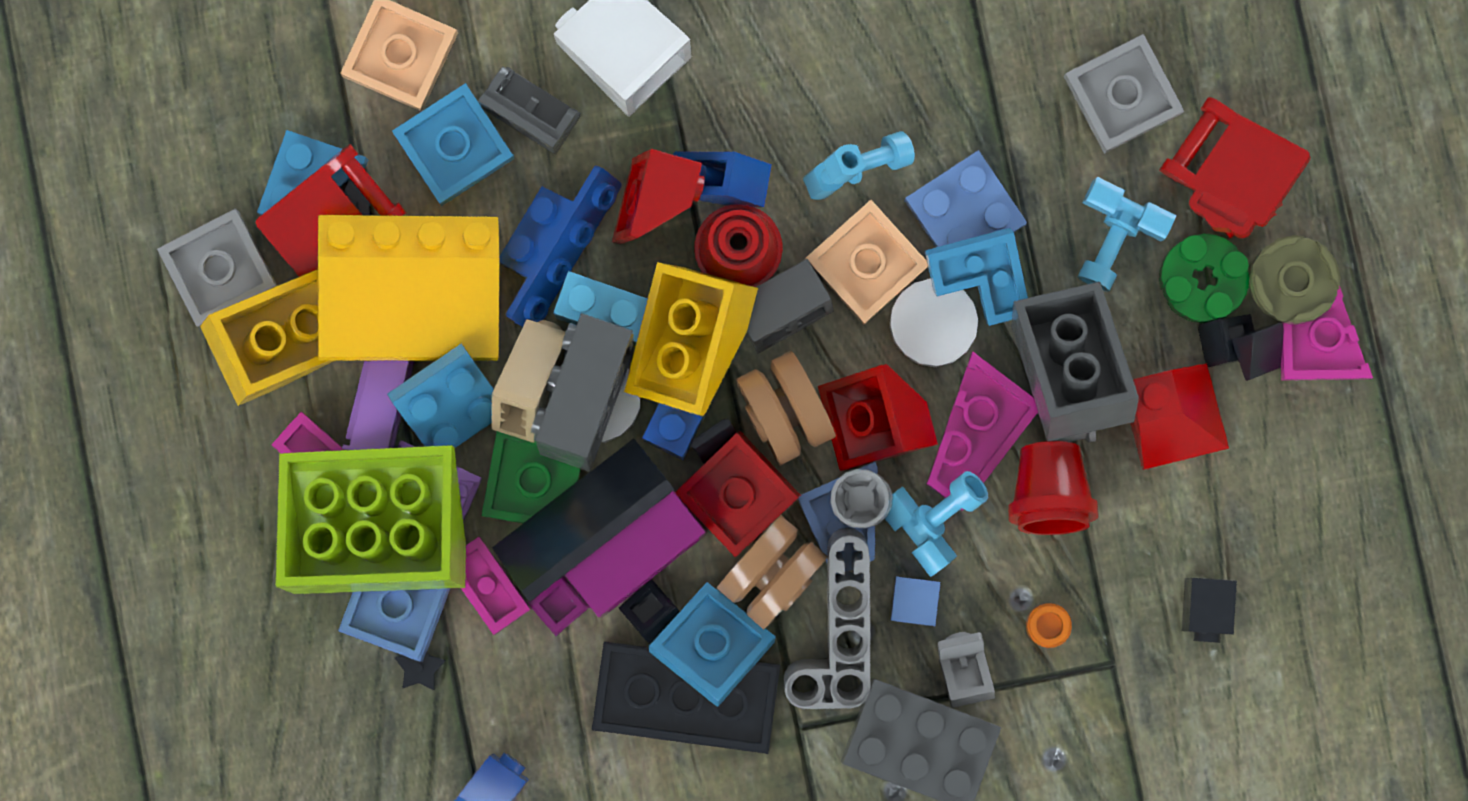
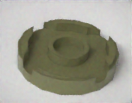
[1249,235,1341,325]

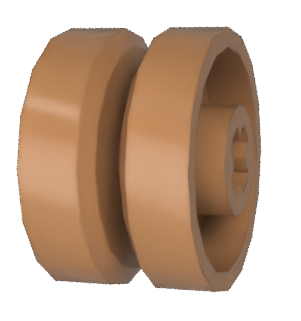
[736,350,836,466]
[717,515,828,630]

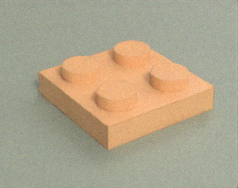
[340,0,458,112]
[805,200,928,325]

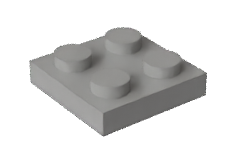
[1064,34,1184,153]
[157,208,277,328]

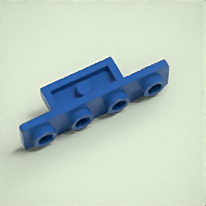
[499,165,622,328]

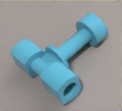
[803,131,915,200]
[1077,177,1176,292]
[885,471,988,577]

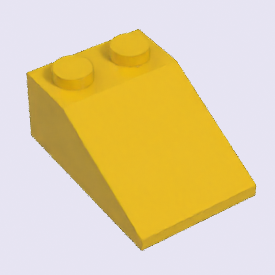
[624,262,758,416]
[200,269,336,406]

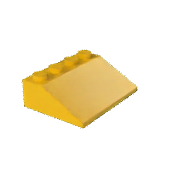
[318,215,499,361]

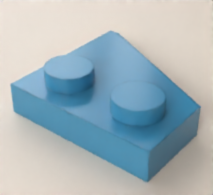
[257,130,368,215]

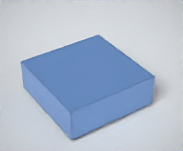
[890,577,940,626]

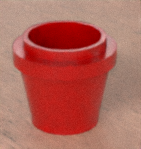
[694,204,783,287]
[1008,441,1099,535]

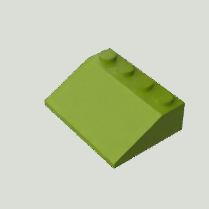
[276,445,466,594]

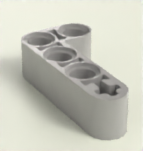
[784,527,870,709]

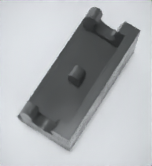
[478,66,581,155]
[746,259,834,354]

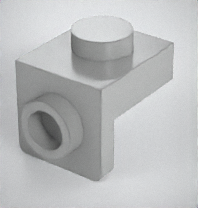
[938,632,995,708]

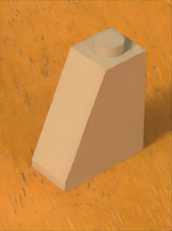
[492,319,566,443]

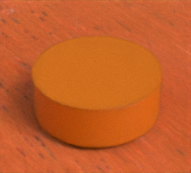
[1026,603,1072,648]

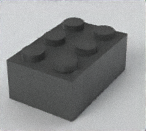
[1011,282,1139,441]
[531,313,635,472]
[841,678,1002,801]

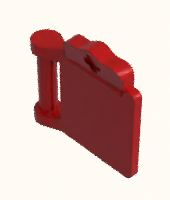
[1159,97,1311,238]
[256,144,407,277]

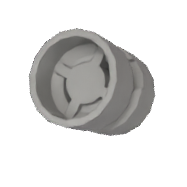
[831,469,893,528]

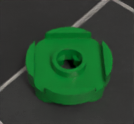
[1159,234,1250,323]

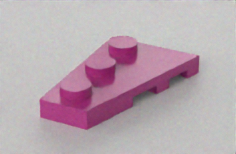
[1281,286,1373,381]
[926,352,1038,511]

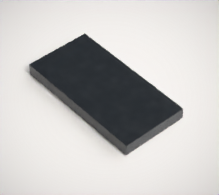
[492,438,674,601]
[592,641,780,754]

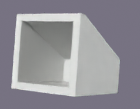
[554,0,691,117]

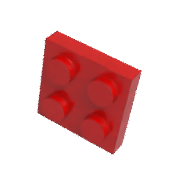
[675,431,801,557]

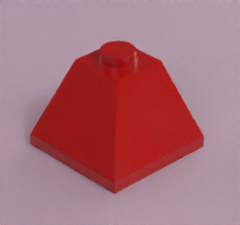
[612,149,705,244]
[1130,363,1229,470]
[817,364,938,471]

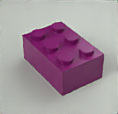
[565,492,706,618]

